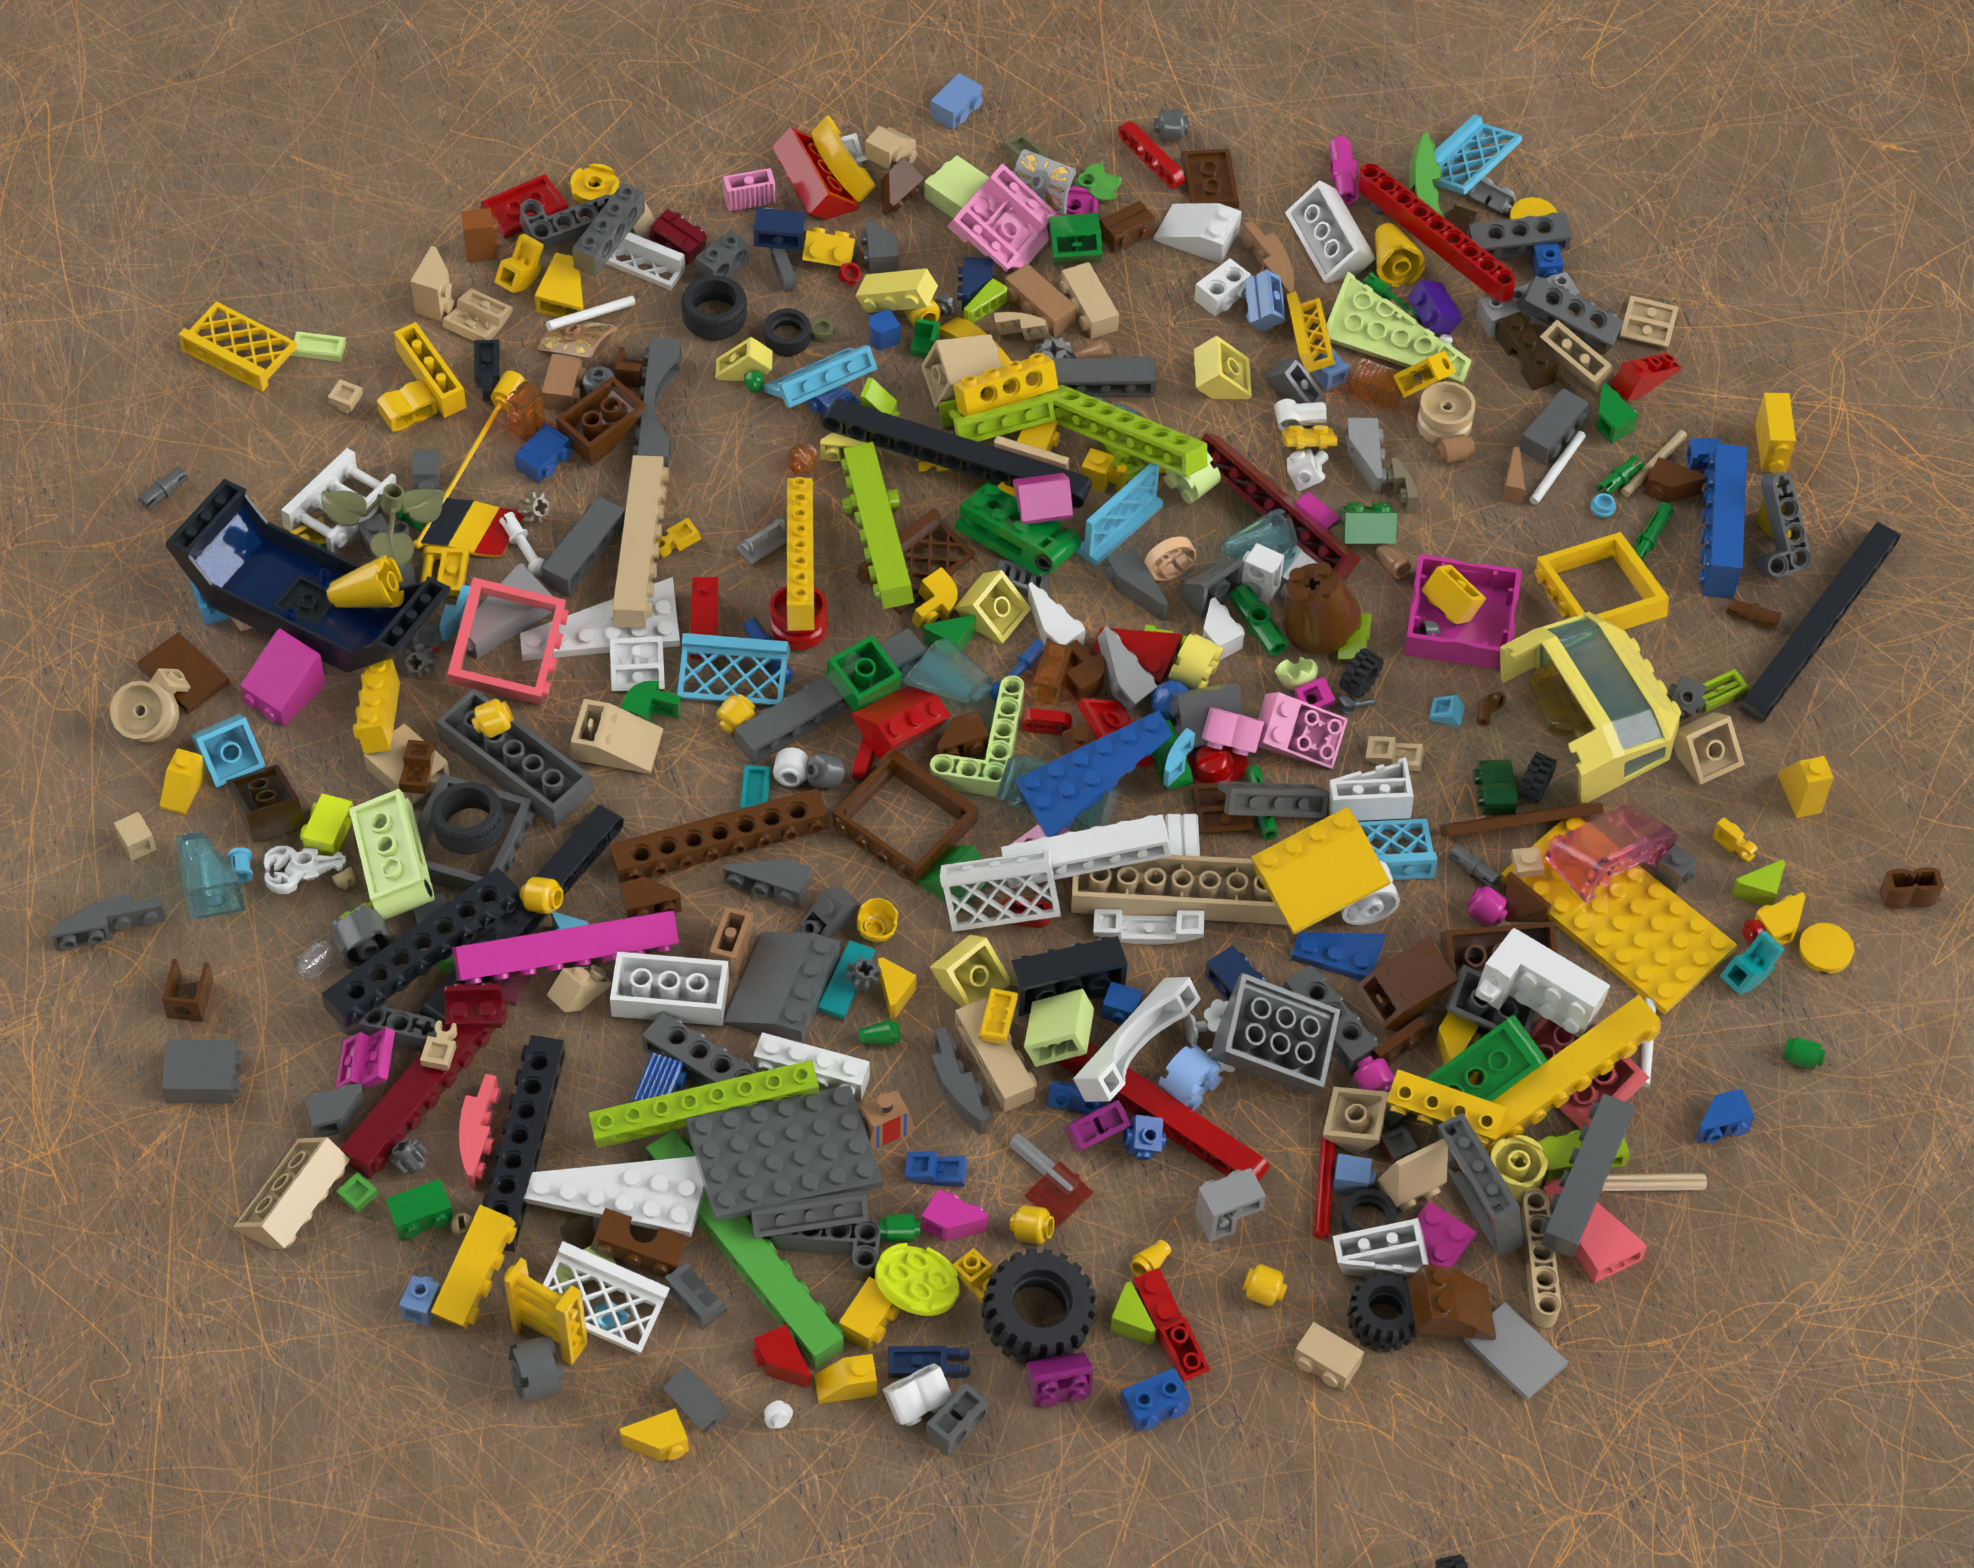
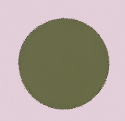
[811,318,835,343]

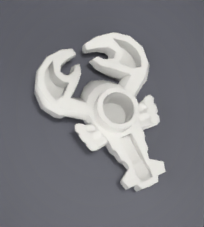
[264,846,346,894]

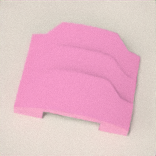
[947,163,1057,272]

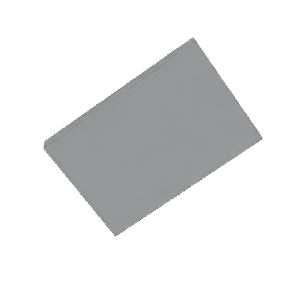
[1464,1302,1568,1401]

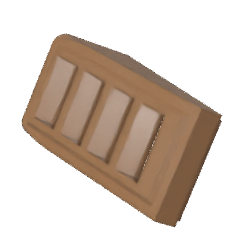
[1502,446,1525,504]

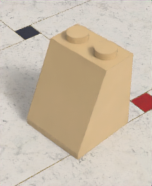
[921,334,1004,409]

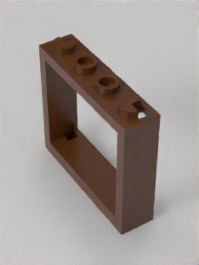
[833,750,978,885]

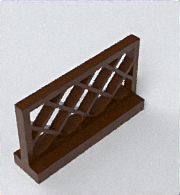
[857,508,975,615]

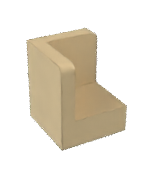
[114,812,157,861]

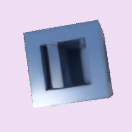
[1312,349,1350,391]

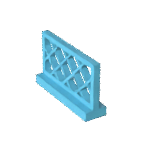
[1434,114,1522,195]
[763,345,878,408]
[1077,463,1163,567]
[677,633,790,706]
[1359,819,1437,880]

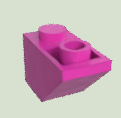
[921,1189,989,1242]

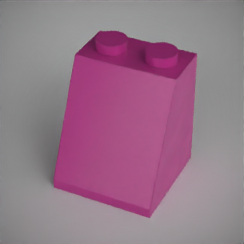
[240,628,326,727]

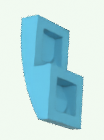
[439,585,471,641]
[1163,728,1195,787]

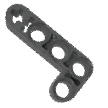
[519,195,613,250]
[1756,472,1811,577]
[336,996,436,1052]
[768,1220,880,1282]

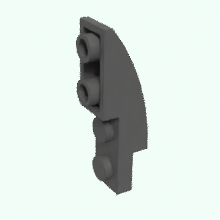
[51,893,166,950]
[931,1027,990,1134]

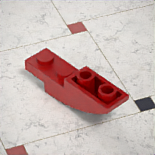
[1132,1268,1210,1383]

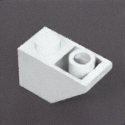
[1203,597,1245,660]

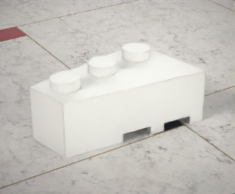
[1328,757,1414,821]

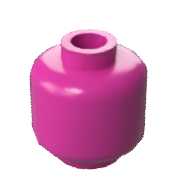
[1466,886,1508,927]
[1354,1056,1395,1092]

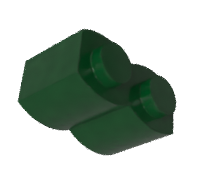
[1473,759,1518,815]

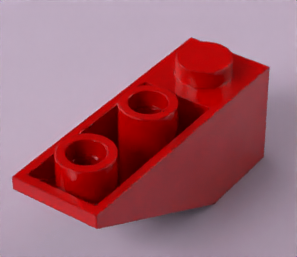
[1610,352,1682,401]

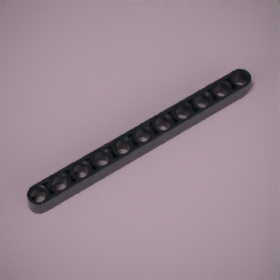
[822,399,1092,508]
[1739,522,1901,723]
[419,805,624,1026]

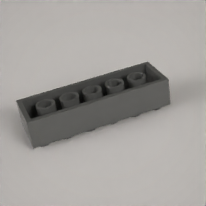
[436,688,593,828]

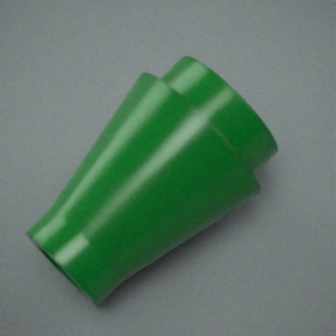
[859,1019,901,1046]

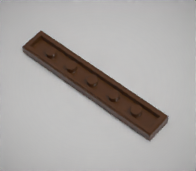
[1440,802,1604,836]

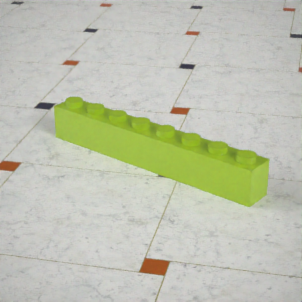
[841,442,914,609]

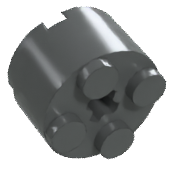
[330,905,395,970]
[507,1336,564,1403]

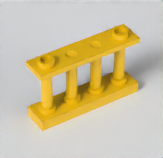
[504,1258,588,1366]

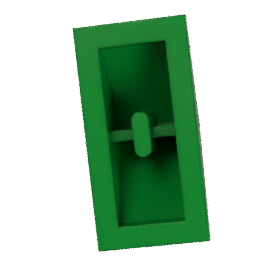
[923,615,975,659]

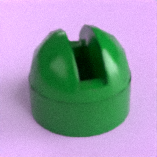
[744,371,764,393]

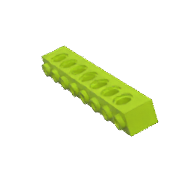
[1040,384,1208,477]
[589,1060,820,1149]

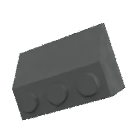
[1445,964,1536,1034]

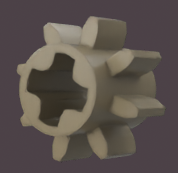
[518,492,551,523]

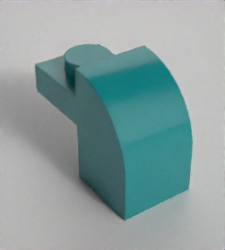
[1720,931,1785,995]

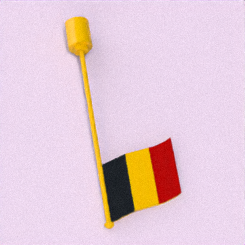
[413,371,526,558]

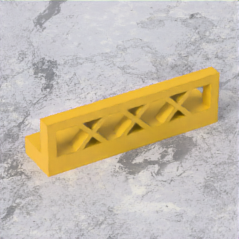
[1286,291,1335,373]

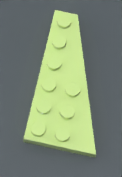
[1327,271,1471,386]

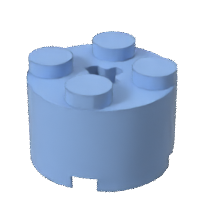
[1158,1043,1222,1111]

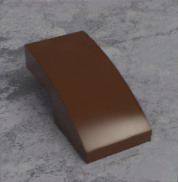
[399,740,435,794]

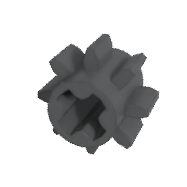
[403,643,438,677]
[845,956,881,993]
[391,1138,428,1174]

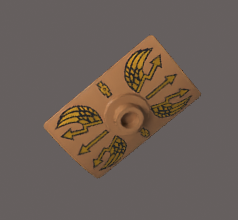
[538,321,617,359]

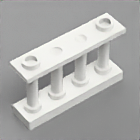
[281,448,396,553]

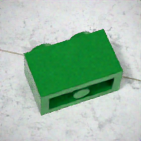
[385,1179,453,1240]

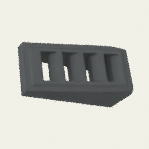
[997,559,1050,596]

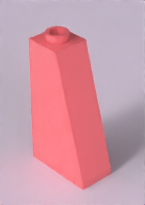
[1543,1179,1647,1283]

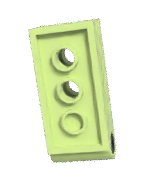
[349,789,435,920]

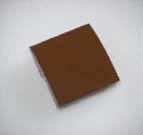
[1192,781,1253,834]

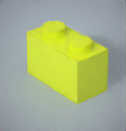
[300,793,353,856]

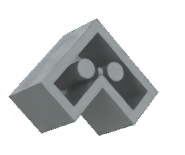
[1195,1168,1266,1243]

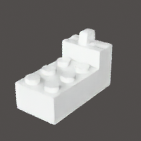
[1475,928,1610,1038]

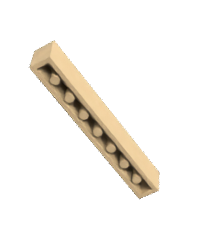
[613,455,669,628]

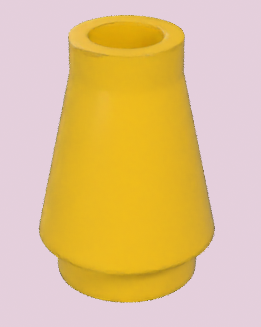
[1130,1240,1171,1276]

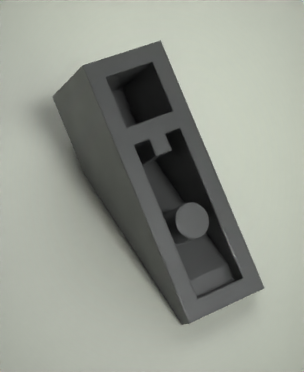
[1104,546,1169,621]

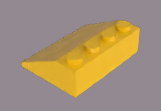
[1251,807,1391,934]

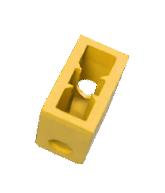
[1393,351,1455,398]

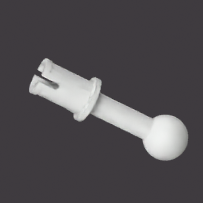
[499,512,545,578]

